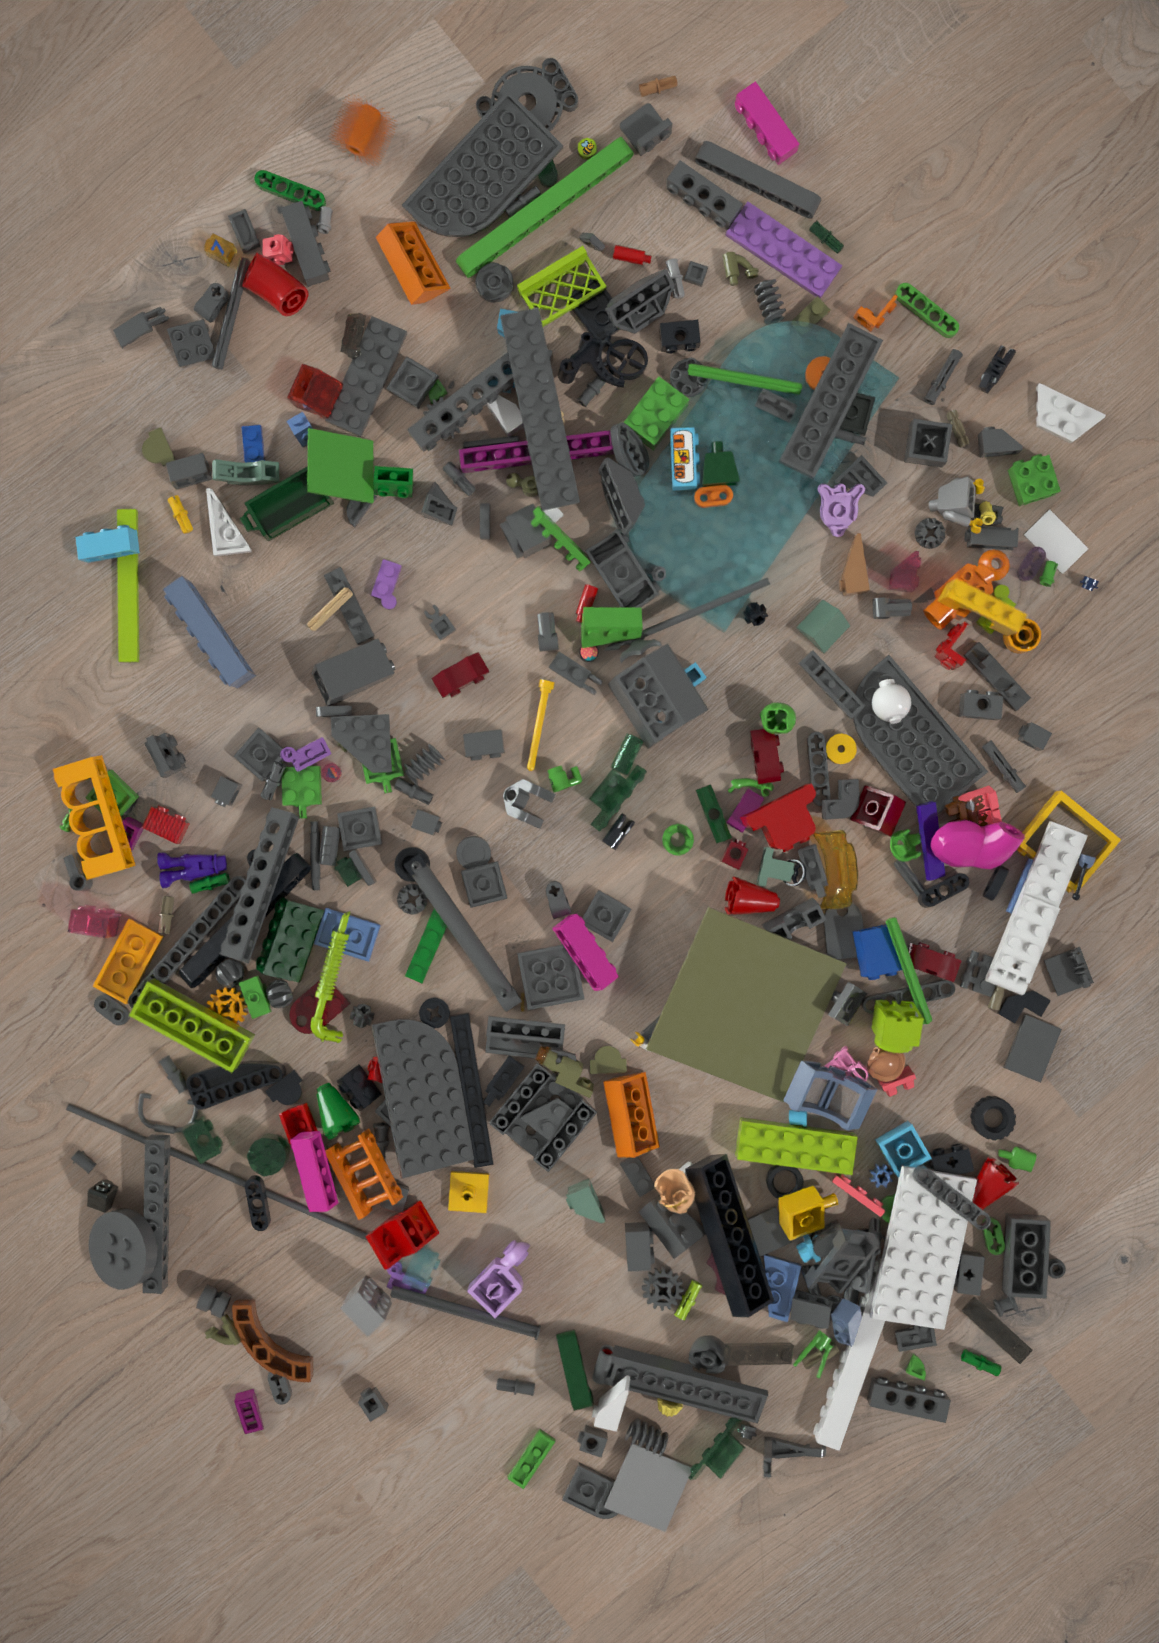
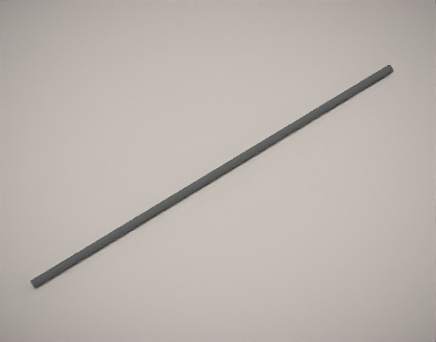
[66,1104,368,1240]

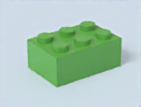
[624,376,690,451]

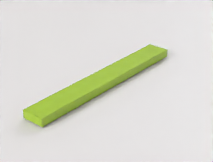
[117,509,139,663]

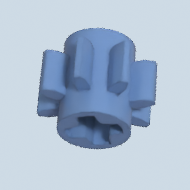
[869,1164,893,1188]

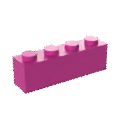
[735,81,799,165]
[552,913,619,991]
[290,1131,339,1212]

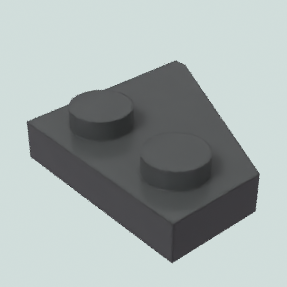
[834,455,887,497]
[520,1098,573,1141]

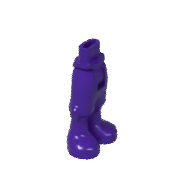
[157,852,228,889]

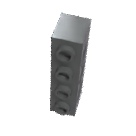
[666,160,743,229]
[867,1377,951,1423]

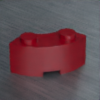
[431,652,490,698]
[750,729,784,784]
[908,942,962,982]

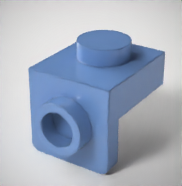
[287,412,313,447]

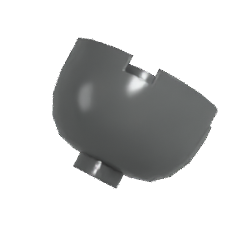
[689,1335,728,1374]

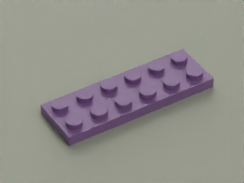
[725,201,842,299]

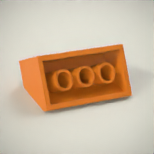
[376,221,450,305]
[603,1072,660,1158]

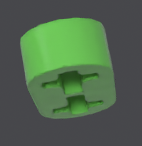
[981,1217,1005,1255]

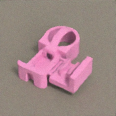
[824,1046,868,1081]

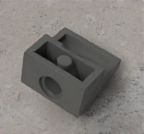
[144,733,186,778]

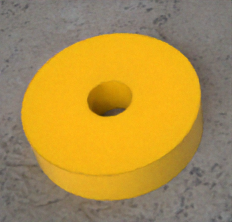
[826,734,857,764]

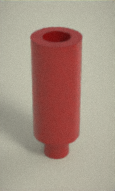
[613,245,652,265]
[575,584,598,623]

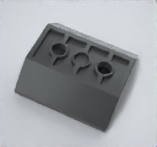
[608,644,709,749]
[489,1063,597,1172]

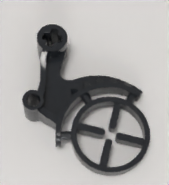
[558,332,648,388]

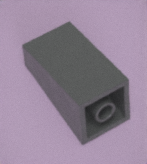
[312,639,395,706]

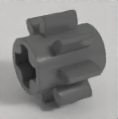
[350,1004,375,1028]

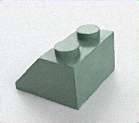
[566,1178,605,1223]

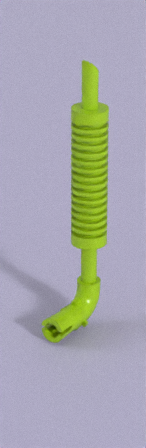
[311,911,351,1043]

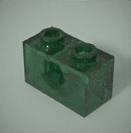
[182,1116,223,1164]

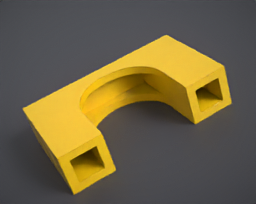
[938,579,1028,636]

